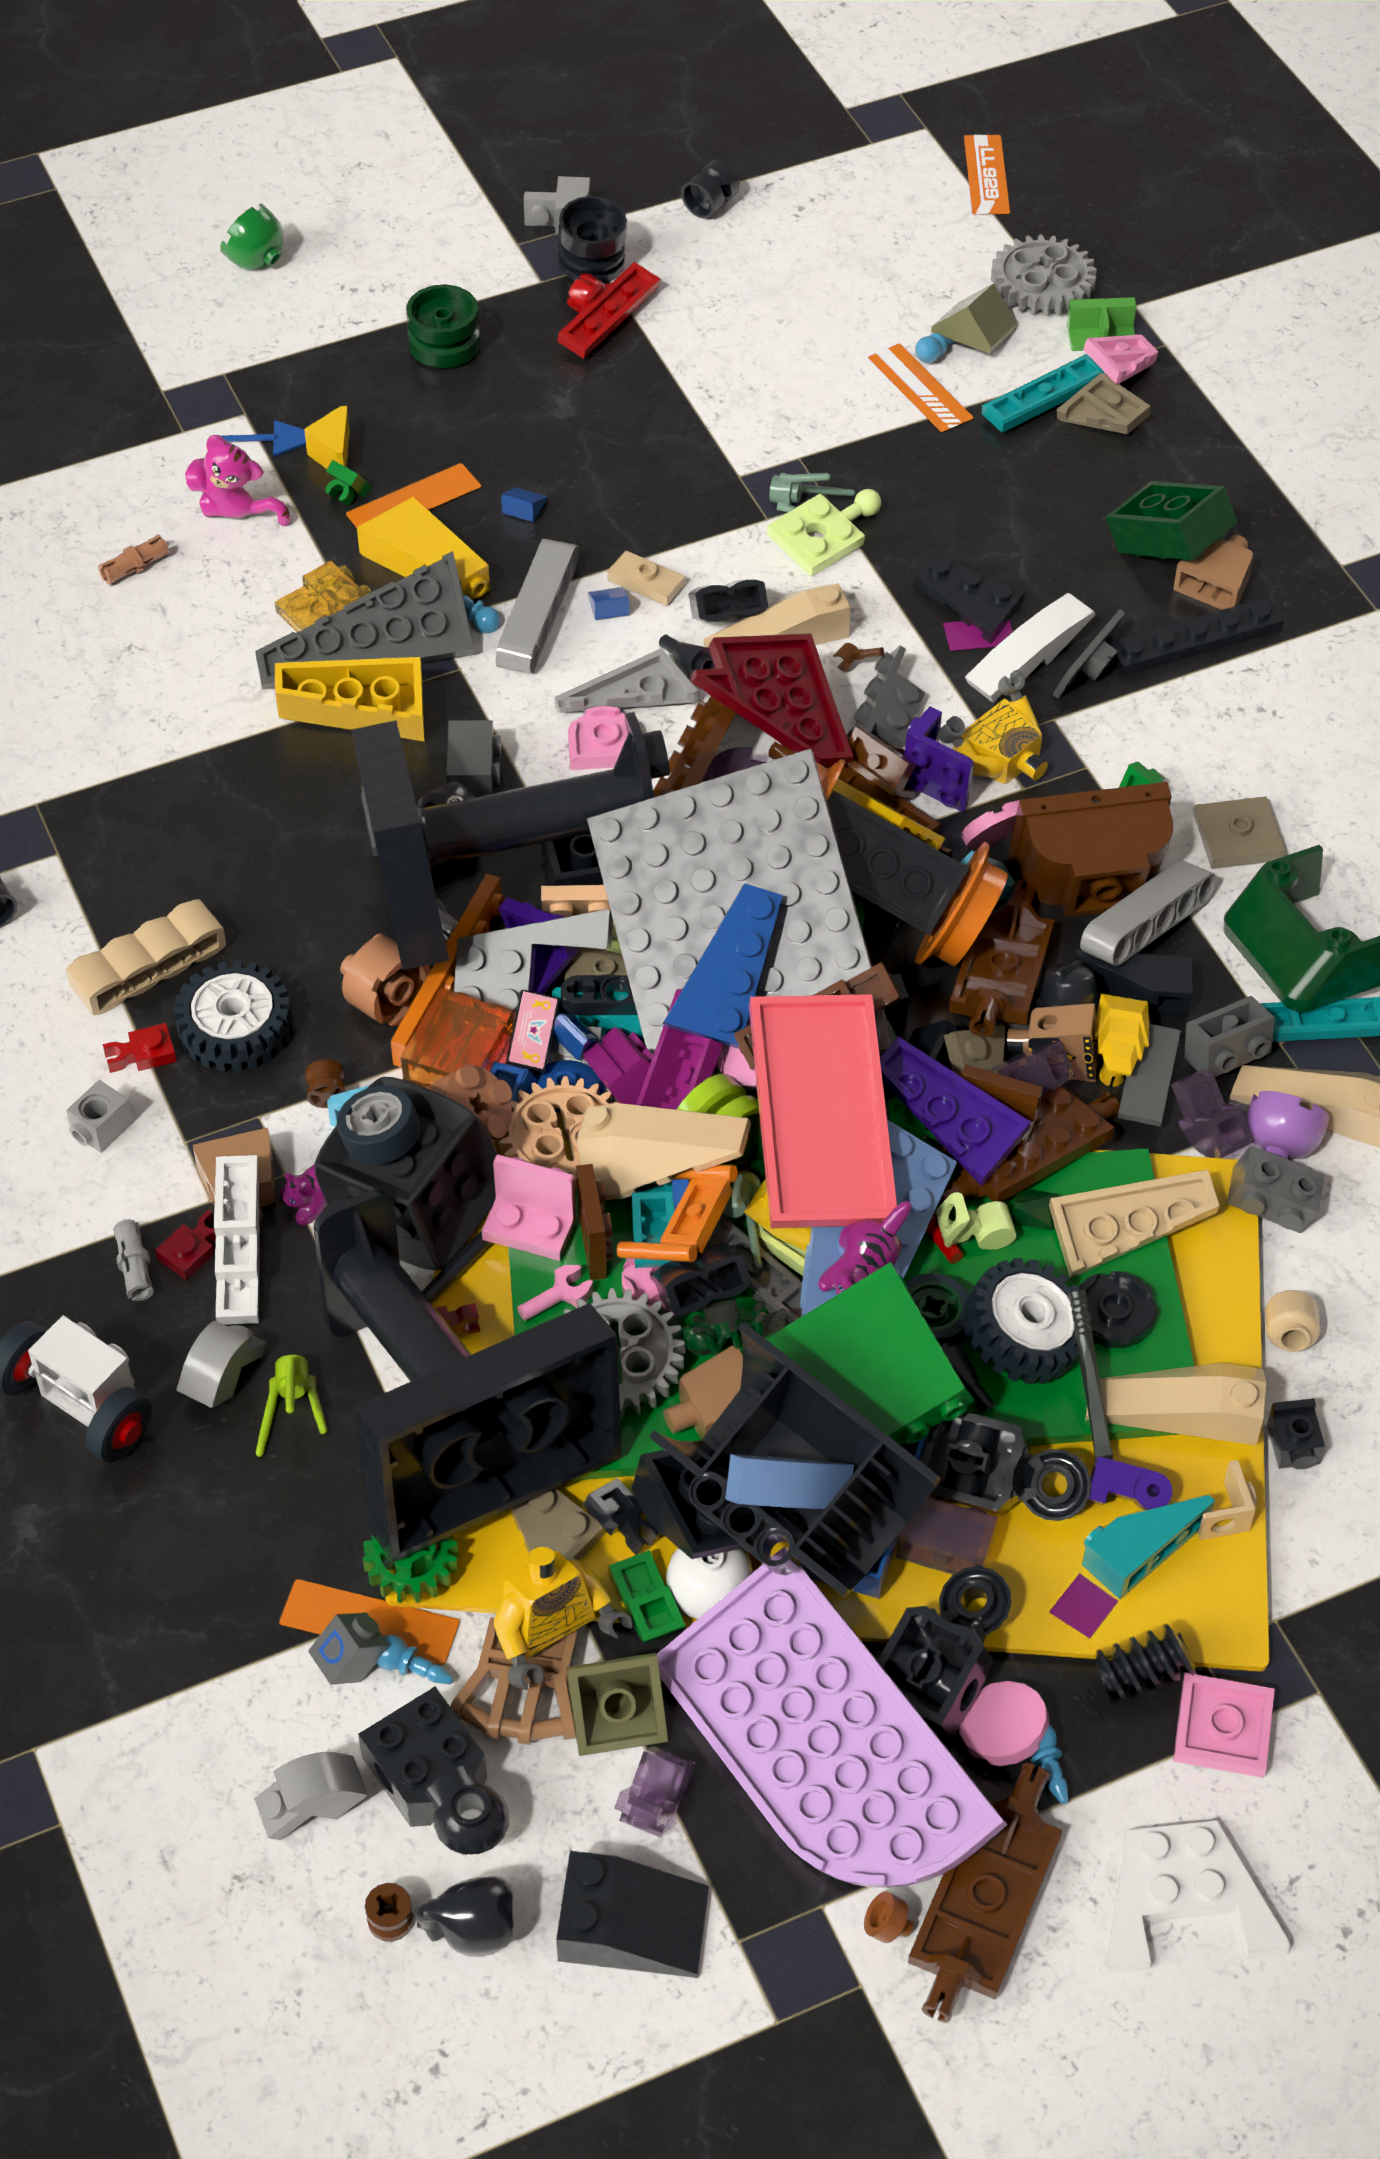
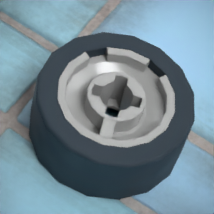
[337,1085,420,1165]

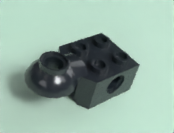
[920,1411,1091,1521]
[877,1566,1012,1741]
[358,1686,510,1855]

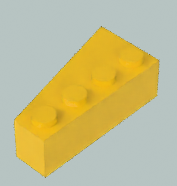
[275,657,425,742]

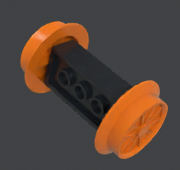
[816,759,1008,967]

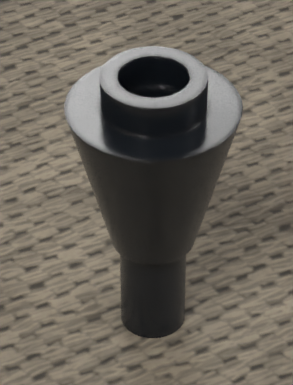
[659,634,715,676]
[941,1341,996,1414]

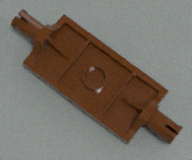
[949,880,1055,1037]
[936,1083,1120,1208]
[908,1763,1063,2023]

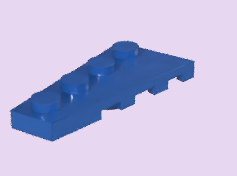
[661,883,783,1049]

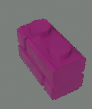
[583,1027,653,1105]

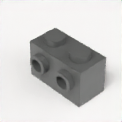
[447,720,501,798]
[1184,996,1275,1080]
[1227,1145,1324,1233]

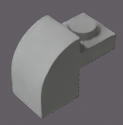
[524,176,590,235]
[176,1321,266,1408]
[254,1752,368,1840]

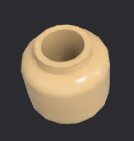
[1265,1290,1320,1352]

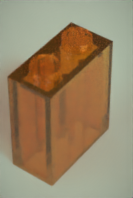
[400,988,513,1087]

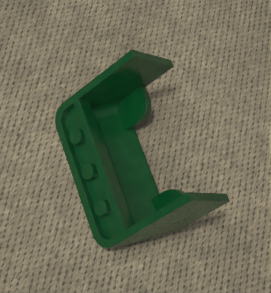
[1223,844,1380,1012]

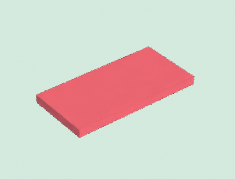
[749,994,897,1228]

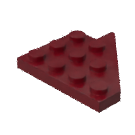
[690,633,854,766]

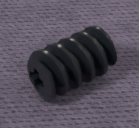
[1096,1623,1197,1706]

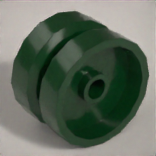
[406,284,481,368]

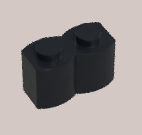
[688,579,768,621]
[652,1244,752,1315]

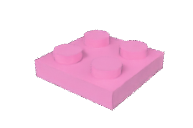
[1173,1673,1275,1778]

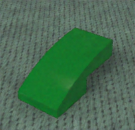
[608,1550,685,1644]

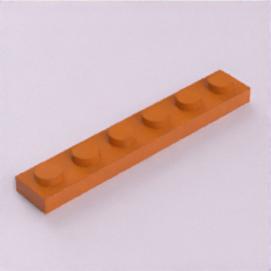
[391,873,505,1069]

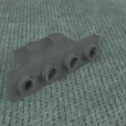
[846,645,925,746]

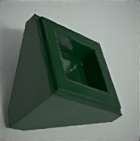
[1012,1188,1059,1231]

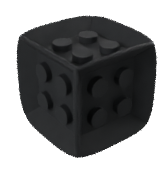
[315,1077,498,1270]

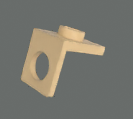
[1198,1460,1257,1540]

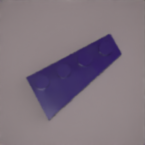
[880,1036,1031,1186]

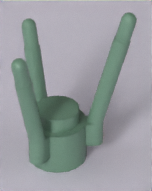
[769,473,855,512]
[723,1174,762,1269]

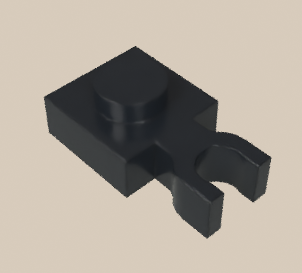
[583,1478,661,1555]

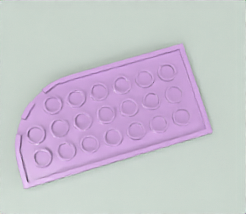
[657,1546,1008,1888]

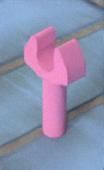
[517,1265,593,1321]

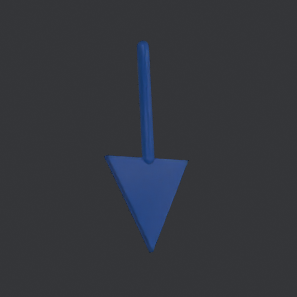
[220,420,306,457]

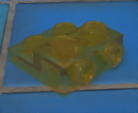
[274,560,371,632]

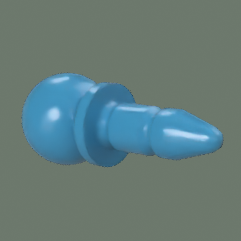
[915,333,954,363]
[462,594,501,634]
[376,1635,453,1684]
[1031,1724,1068,1804]

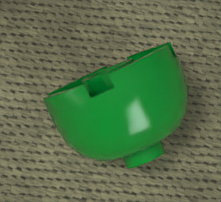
[220,204,284,270]

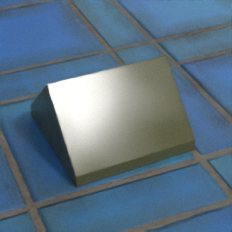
[931,283,1017,353]
[567,1653,668,1756]

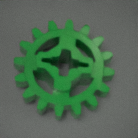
[362,1534,459,1603]

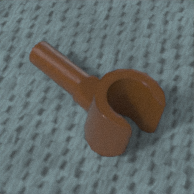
[833,643,885,671]

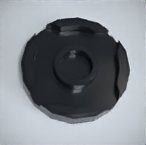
[1079,1271,1157,1348]

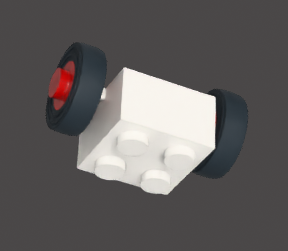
[0,1316,152,1463]

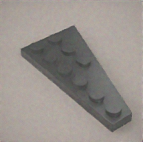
[255,551,474,689]

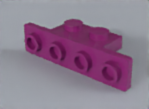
[636,989,722,1110]

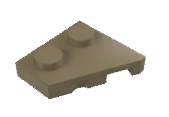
[1057,372,1151,434]
[944,1025,1006,1076]
[511,1488,605,1561]

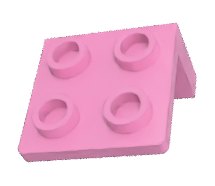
[482,1155,576,1261]

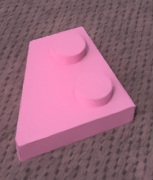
[1084,334,1158,384]

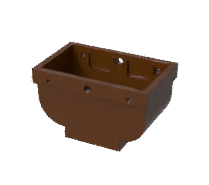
[1009,782,1173,918]

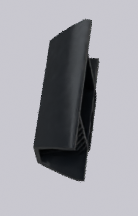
[649,1322,942,1598]

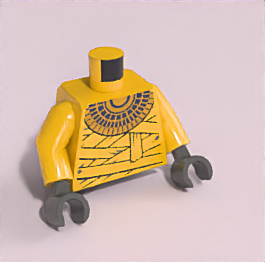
[938,670,1048,784]
[494,1547,633,1690]

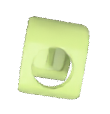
[935,1192,1016,1250]

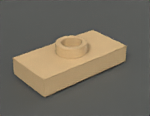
[607,551,685,606]

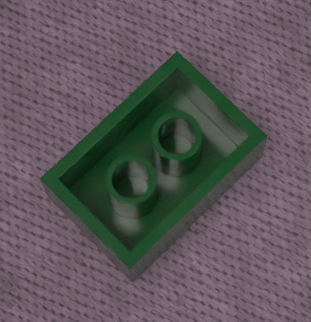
[1106,481,1238,561]

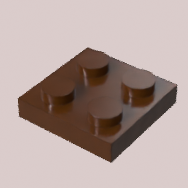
[576,1164,613,1280]

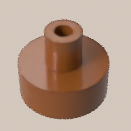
[864,1891,914,1943]

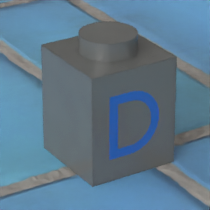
[308,1612,390,1685]

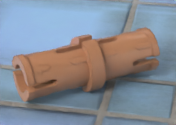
[98,534,169,585]

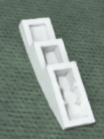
[965,593,1095,703]
[214,1155,260,1325]

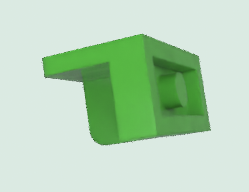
[1066,297,1136,351]

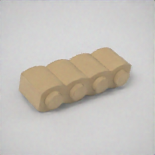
[66,899,226,1015]

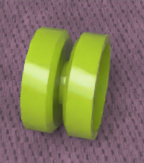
[677,1074,761,1169]

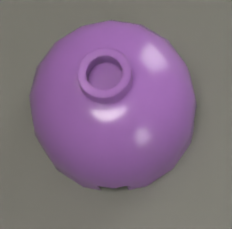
[1246,1091,1330,1159]

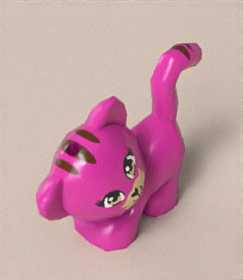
[185,435,290,526]

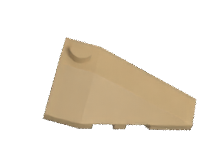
[704,583,851,647]
[1230,1065,1380,1148]
[577,1104,752,1200]
[1085,1363,1267,1445]

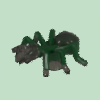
[682,1299,786,1355]

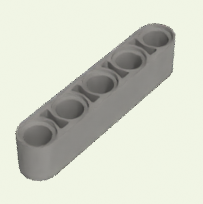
[496,538,579,674]
[1080,860,1217,966]

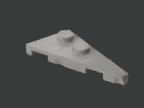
[554,648,699,713]

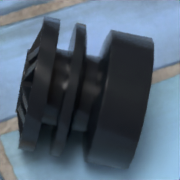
[558,196,627,284]

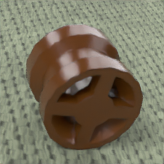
[305,1059,346,1108]
[364,1883,414,1942]

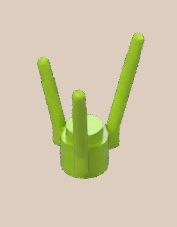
[256,1355,328,1457]

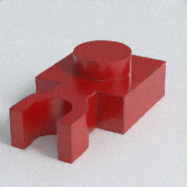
[102,1023,177,1073]

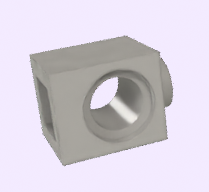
[66,1080,134,1153]

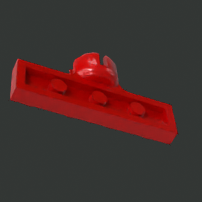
[557,262,661,359]

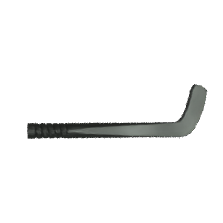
[1068,1290,1114,1460]

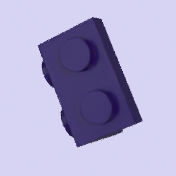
[904,706,974,812]
[499,897,579,994]

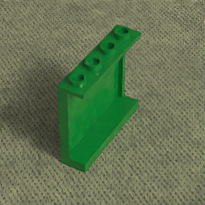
[766,1262,975,1446]

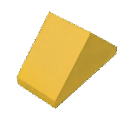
[304,406,350,469]

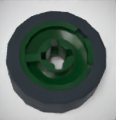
[905,1273,969,1346]

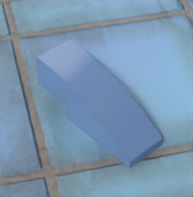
[725,1454,854,1509]

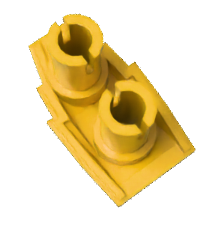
[1094,994,1149,1087]

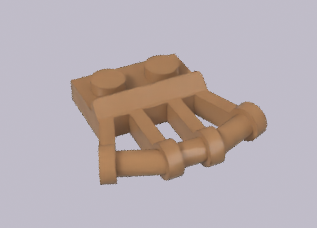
[450,1617,577,1745]

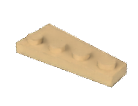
[1049,1170,1220,1279]

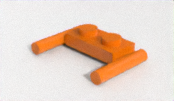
[617,1165,738,1262]

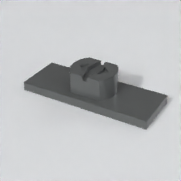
[1052,609,1125,698]
[1118,1024,1181,1127]

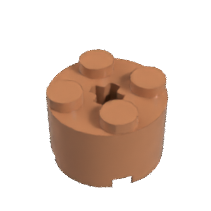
[340,933,431,1026]
[427,1065,512,1142]

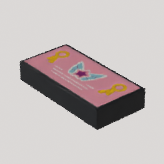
[505,989,560,1075]

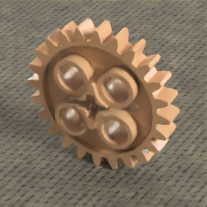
[499,1076,620,1189]

